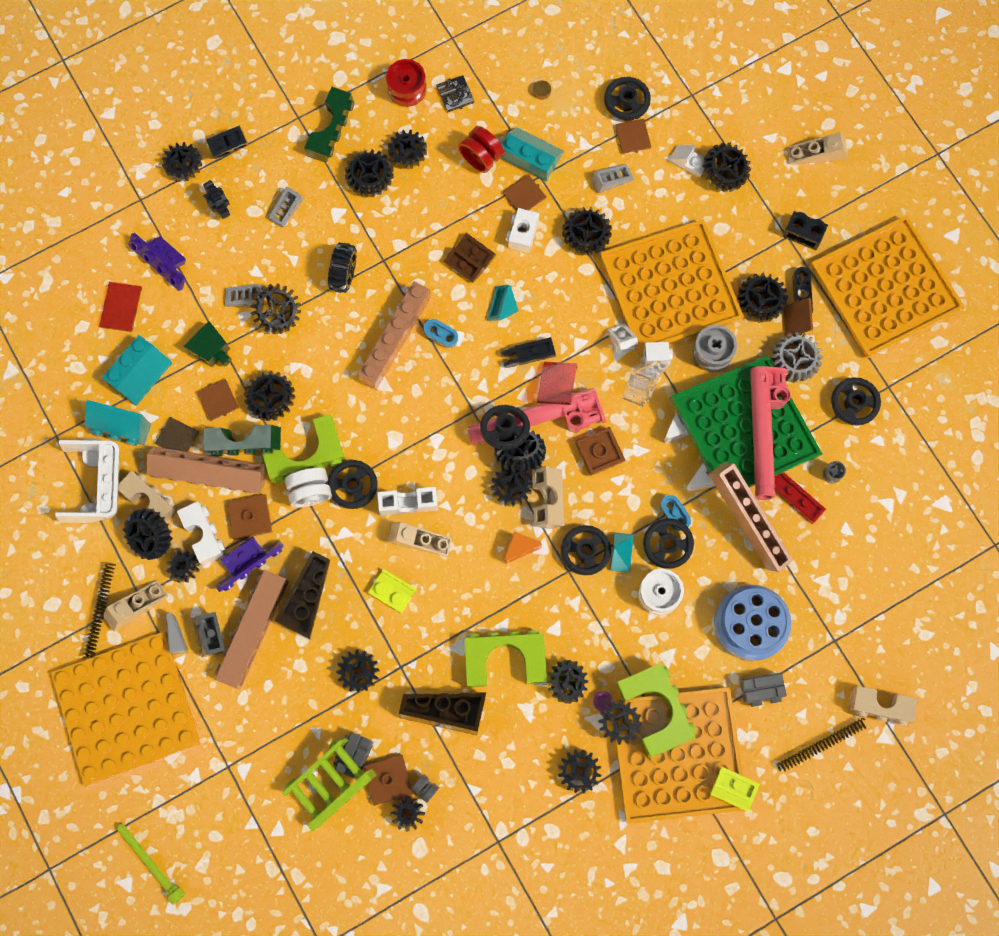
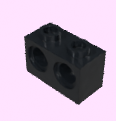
[206,125,249,159]
[782,211,828,250]

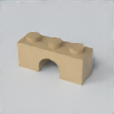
[532,466,564,529]
[118,471,177,523]
[849,686,917,726]

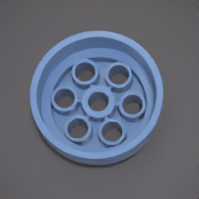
[714,585,792,661]

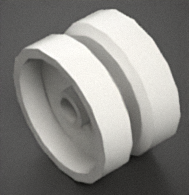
[284,468,332,508]
[638,569,684,616]

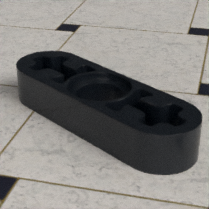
[793,267,813,313]

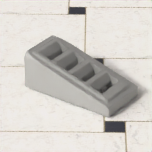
[591,164,634,193]
[268,186,304,227]
[225,284,263,307]
[166,613,189,655]

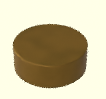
[533,80,551,100]

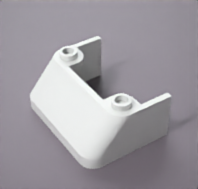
[55,440,120,523]

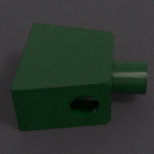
[184,321,232,367]

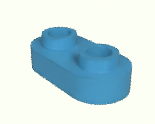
[424,319,459,348]
[660,495,691,531]

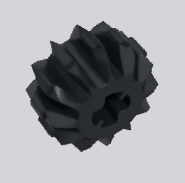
[166,550,200,583]
[390,796,425,832]

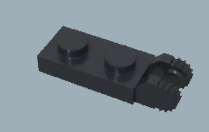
[501,337,556,368]

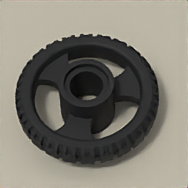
[604,76,651,121]
[831,377,881,426]
[480,404,530,450]
[328,460,378,509]
[643,518,694,569]
[561,525,611,575]

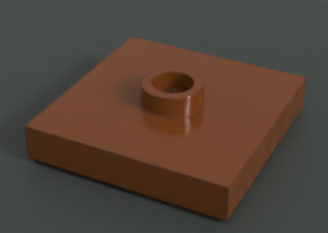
[575,427,626,476]
[228,494,273,540]
[364,755,413,806]

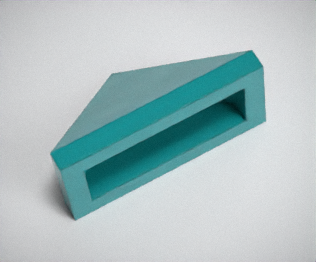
[487,285,519,322]
[610,532,634,573]

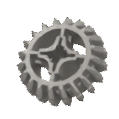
[771,332,823,383]

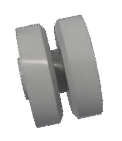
[692,325,737,372]

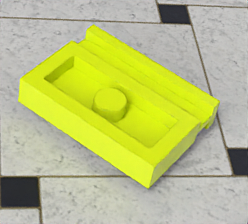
[368,569,416,614]
[710,767,760,812]

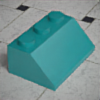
[501,127,564,182]
[102,335,173,406]
[85,400,151,446]

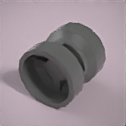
[823,461,846,484]
[411,774,440,803]

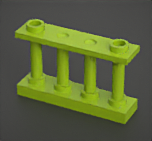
[281,738,377,832]

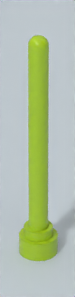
[117,824,186,905]

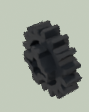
[388,129,427,169]
[162,142,203,182]
[203,180,230,220]
[491,467,532,507]
[336,649,380,693]
[547,660,589,704]
[598,700,642,745]
[558,749,601,794]

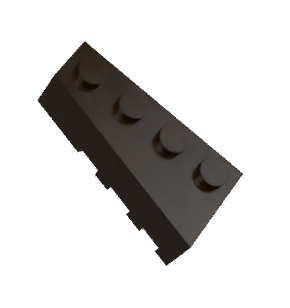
[274,551,330,640]
[399,692,486,736]

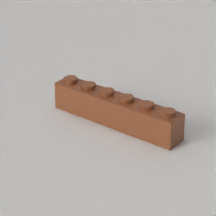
[358,281,431,390]
[147,446,266,494]
[709,463,793,572]
[215,570,289,690]

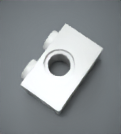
[506,208,540,254]
[642,342,673,373]

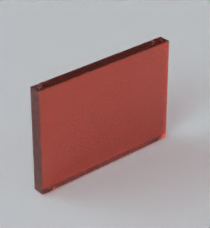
[99,282,142,332]
[537,362,578,405]

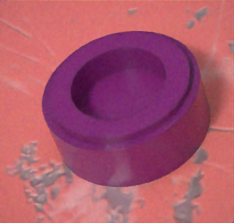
[593,691,613,712]

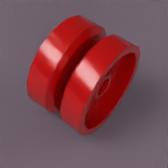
[386,59,427,107]
[458,125,504,173]

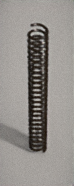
[83,563,116,658]
[777,718,866,772]

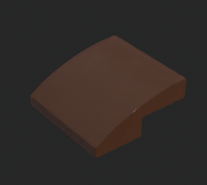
[443,233,497,283]

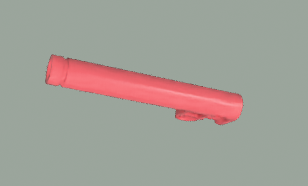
[750,366,791,500]
[467,387,605,445]

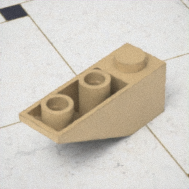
[787,132,848,165]
[387,522,452,557]
[103,580,168,632]

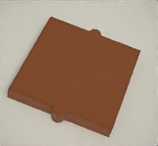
[615,119,651,154]
[503,175,547,210]
[784,298,813,337]
[197,379,239,421]

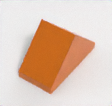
[505,532,542,564]

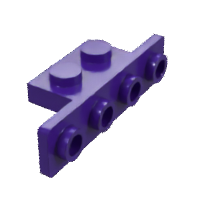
[129,232,186,291]
[216,536,284,592]

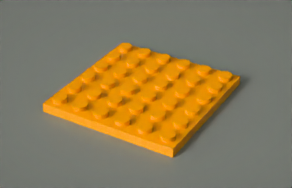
[810,215,965,358]
[600,219,744,354]
[51,631,201,787]
[611,687,743,824]

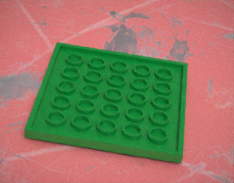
[670,356,822,498]

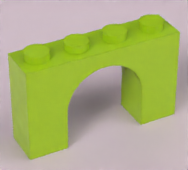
[263,414,346,484]
[464,630,547,688]
[616,663,696,758]

